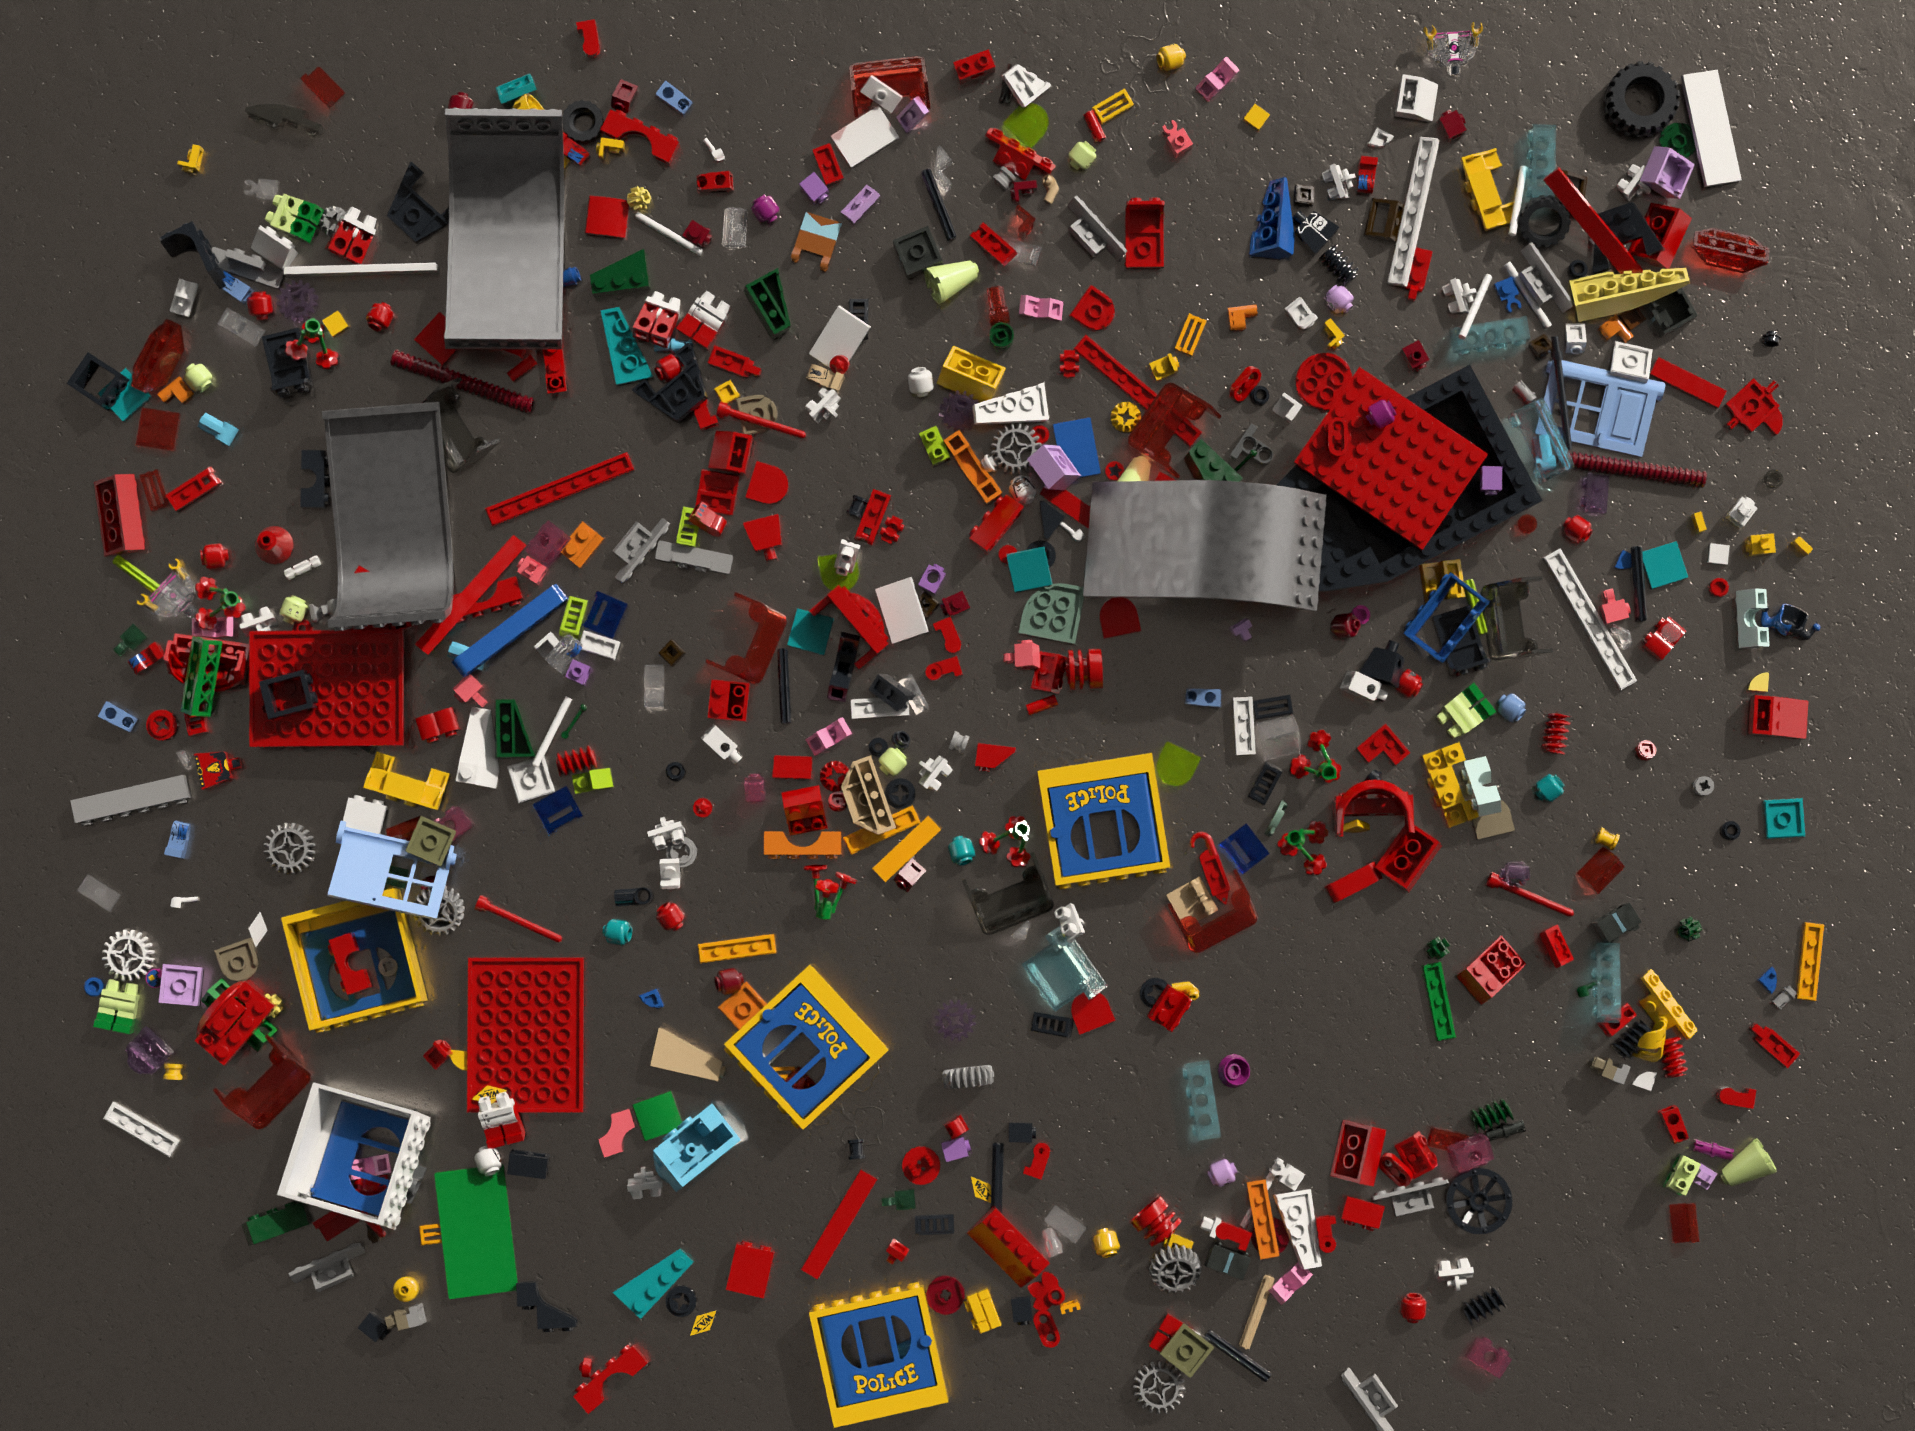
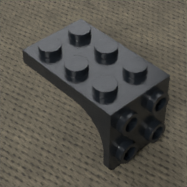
[159,221,226,289]
[261,328,313,398]
[1432,605,1491,677]

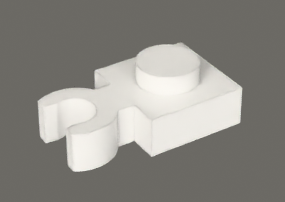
[1269,1159,1305,1191]

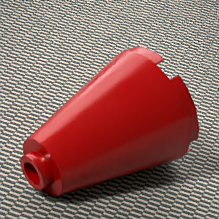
[255,526,294,564]

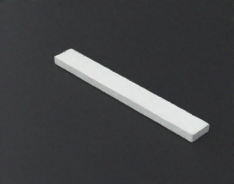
[1387,137,1440,287]
[284,263,439,277]
[1543,548,1637,691]

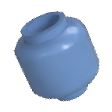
[1497,693,1526,722]

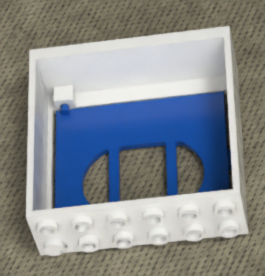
[277,1082,431,1230]

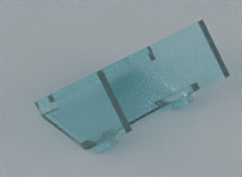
[1508,398,1574,486]

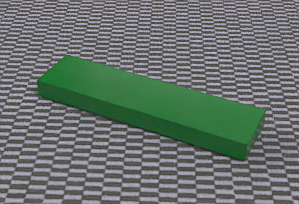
[1421,962,1456,1041]

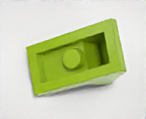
[572,768,614,794]

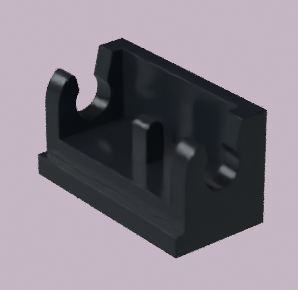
[869,674,916,711]
[507,1149,550,1179]

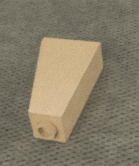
[650,1028,726,1081]

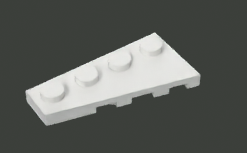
[972,383,1049,425]
[1273,1189,1322,1269]

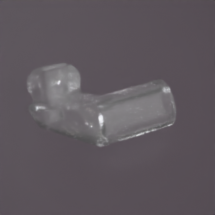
[1609,623,1632,649]

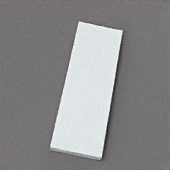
[1681,70,1742,187]

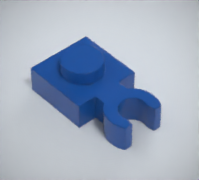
[1494,277,1521,313]

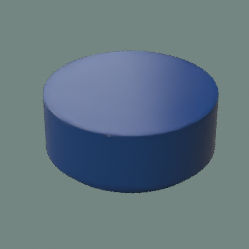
[84,977,105,997]

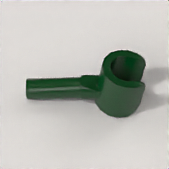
[1577,978,1602,998]

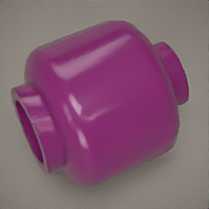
[751,194,779,224]
[1366,400,1397,429]

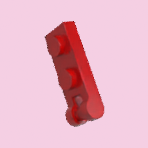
[969,222,1018,267]
[166,467,222,512]
[854,489,891,546]

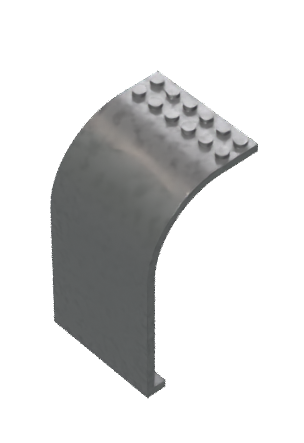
[444,108,564,350]
[322,402,454,631]
[1083,480,1326,611]

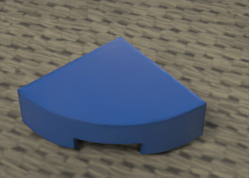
[1614,550,1632,569]
[1757,967,1777,994]
[639,989,664,1008]

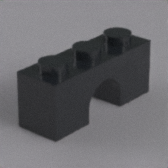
[300,450,330,510]

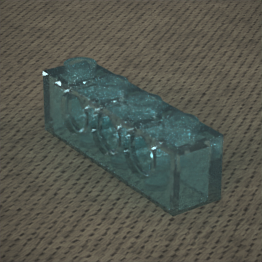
[1526,124,1556,202]
[1449,316,1531,355]
[1591,943,1621,1023]
[1182,1060,1221,1141]

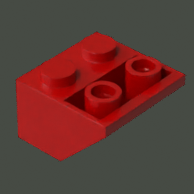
[708,431,753,476]
[707,679,750,722]
[781,785,828,836]

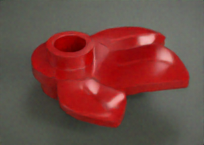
[1028,1272,1065,1310]

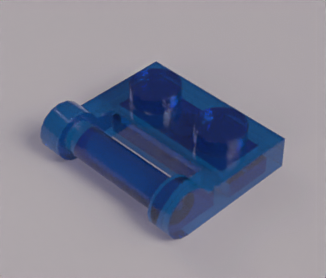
[581,591,628,639]
[533,786,583,835]
[1219,823,1270,875]

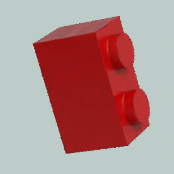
[1340,1195,1385,1231]

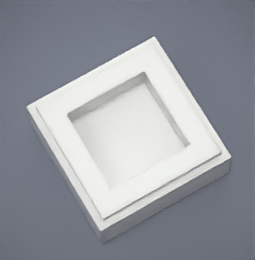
[1707,543,1730,565]

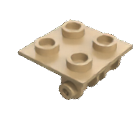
[1166,876,1218,928]

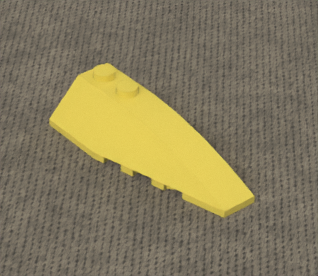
[1569,268,1690,322]

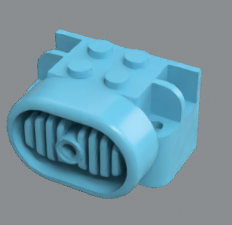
[653,1104,741,1192]

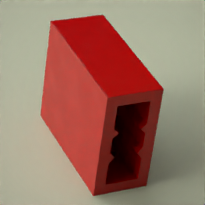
[726,1241,775,1299]

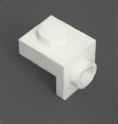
[1285,297,1318,329]

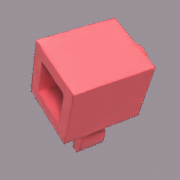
[1162,120,1193,158]
[517,556,548,585]
[1599,588,1631,625]
[1003,640,1040,670]
[453,674,488,708]

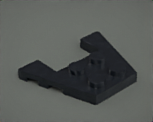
[387,161,449,242]
[1593,202,1665,275]
[632,343,708,422]

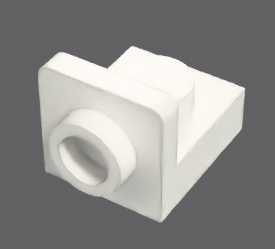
[1565,323,1587,354]
[660,858,681,890]

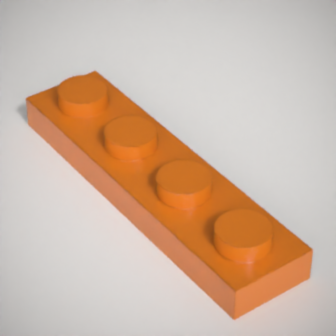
[1247,1179,1280,1260]

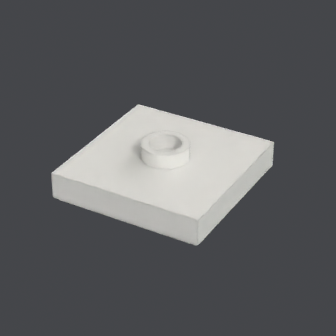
[1610,341,1653,383]
[507,756,555,803]

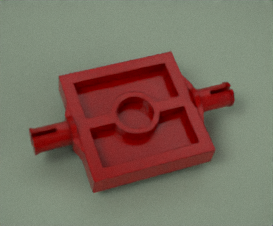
[1725,378,1780,432]

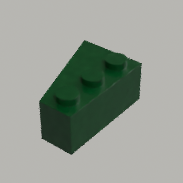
[590,249,651,297]
[743,268,791,340]

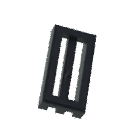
[1253,695,1293,720]

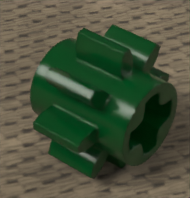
[1677,916,1702,942]
[1426,936,1450,960]

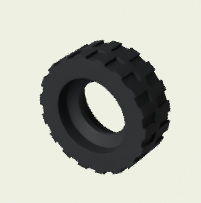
[562,100,604,144]

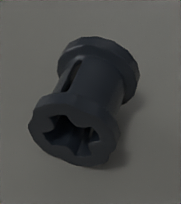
[846,495,868,519]
[847,1139,866,1160]

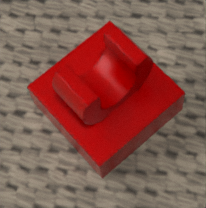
[886,1239,910,1265]

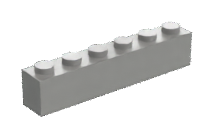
[70,775,191,826]

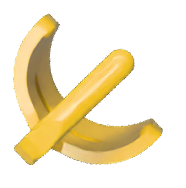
[1632,1020,1667,1062]

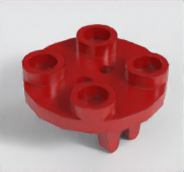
[902,1146,940,1185]

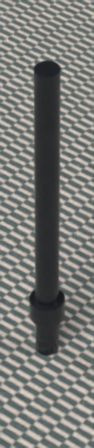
[1551,336,1572,451]

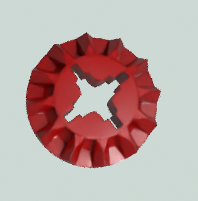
[146,710,178,740]
[820,761,849,792]

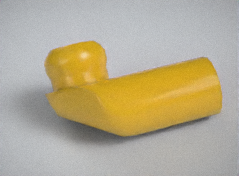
[1172,982,1199,1000]

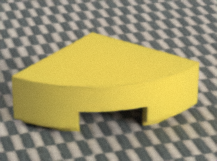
[1747,673,1769,692]

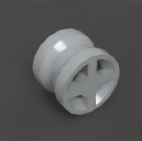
[992,166,1016,190]
[949,731,970,754]
[1692,776,1714,796]
[378,957,398,976]

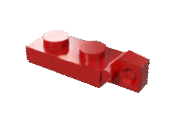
[1405,247,1433,301]
[708,345,762,378]
[1750,1023,1800,1068]

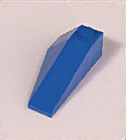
[1249,177,1295,259]

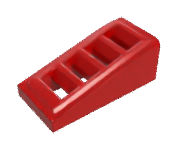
[181,699,209,737]

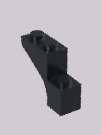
[516,1281,578,1332]

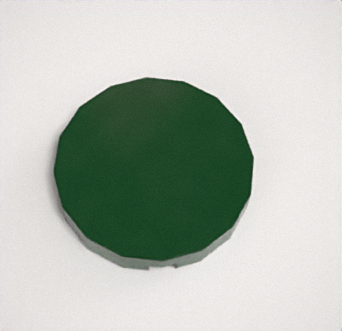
[1659,123,1696,159]

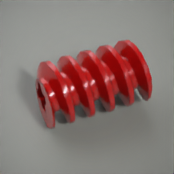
[1541,713,1571,755]
[556,746,598,777]
[1661,1036,1688,1078]

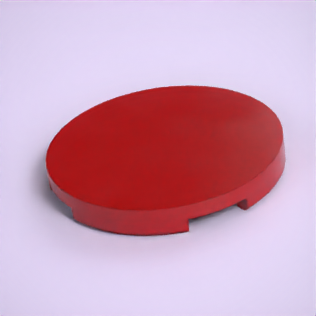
[1296,353,1353,410]

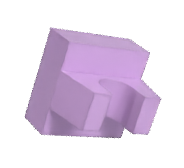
[1230,618,1252,641]
[1693,1163,1717,1190]

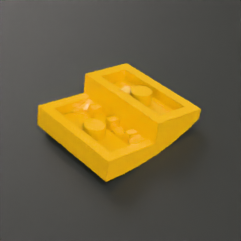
[1419,559,1466,603]

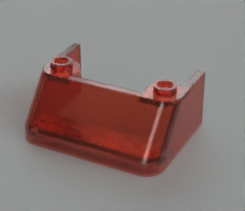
[849,56,931,117]
[1128,383,1221,479]
[705,592,787,684]
[1166,869,1258,953]
[213,1035,311,1129]

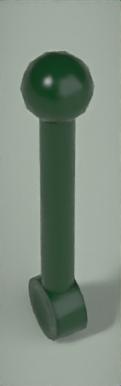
[1234,450,1257,472]
[561,704,587,739]

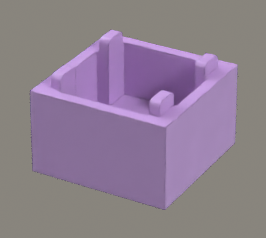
[1640,146,1695,199]
[1027,445,1081,490]
[159,964,204,1006]

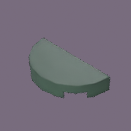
[1264,800,1288,837]

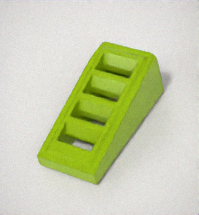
[676,507,699,547]
[559,596,588,640]

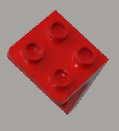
[1125,198,1165,268]

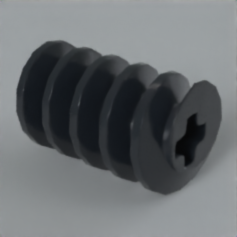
[1319,245,1359,287]
[1611,1019,1651,1060]
[1462,1288,1506,1326]

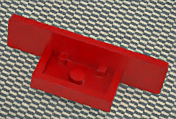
[985,128,1056,180]

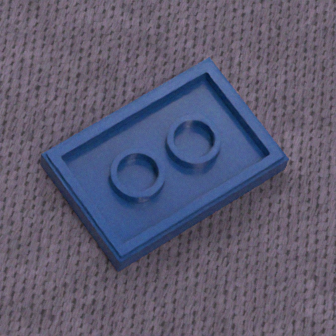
[1053,418,1101,478]

